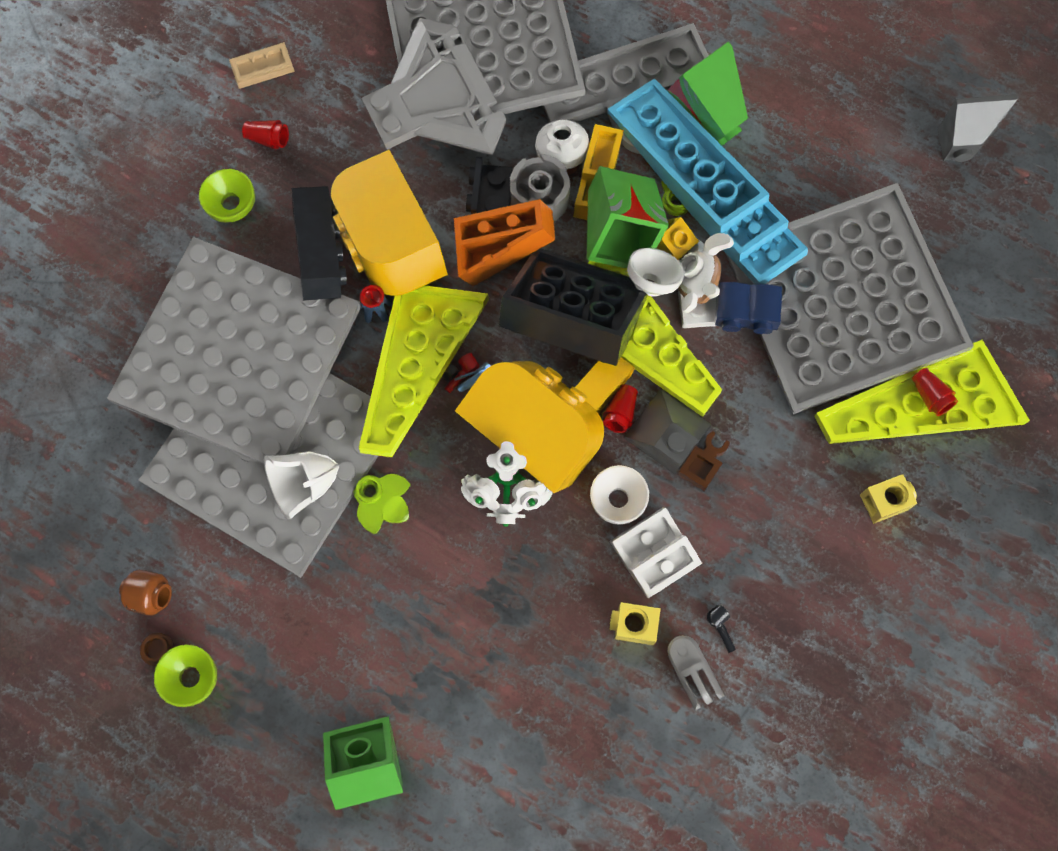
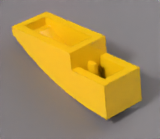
[573,124,624,220]

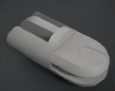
[667,635,725,711]

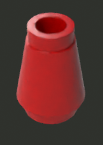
[242,120,289,150]
[912,368,958,416]
[602,384,638,433]

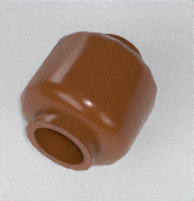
[119,569,172,615]

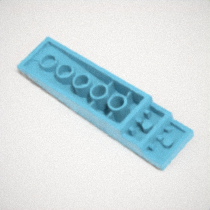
[608,78,808,284]

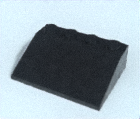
[499,248,648,366]

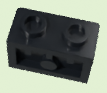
[466,157,513,214]

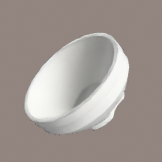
[535,120,590,169]
[627,248,685,296]
[590,465,649,524]

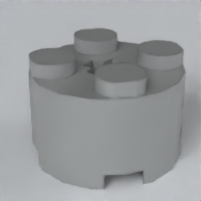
[510,154,570,221]

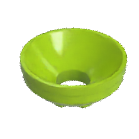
[199,169,255,223]
[154,645,217,707]

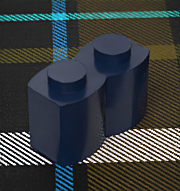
[715,282,782,334]

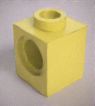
[860,474,917,524]
[610,602,661,645]

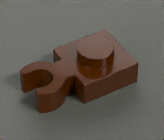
[678,431,730,492]

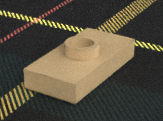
[229,42,295,89]

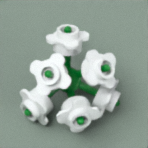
[461,441,553,527]

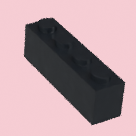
[291,186,347,301]

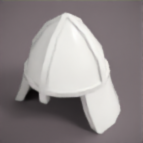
[264,451,339,519]

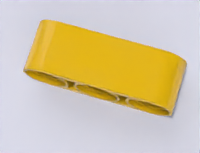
[575,357,635,414]

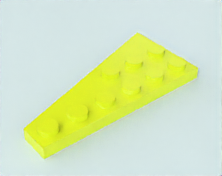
[588,261,722,417]
[359,286,489,457]
[814,340,1030,444]

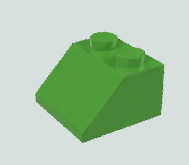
[323,716,403,810]

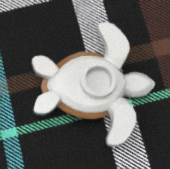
[656,233,734,313]

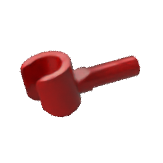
[444,353,480,394]

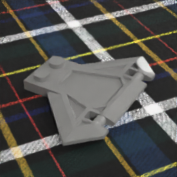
[361,18,507,155]

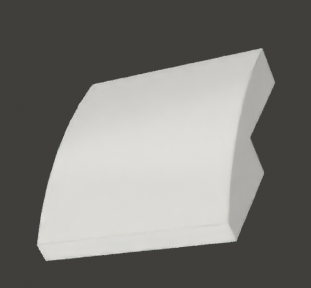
[610,507,702,598]

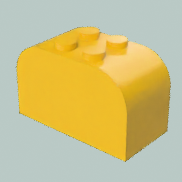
[331,150,448,296]
[455,361,604,493]

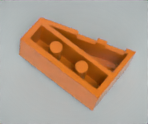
[454,199,555,286]

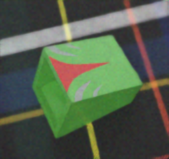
[667,41,748,146]
[587,166,669,268]

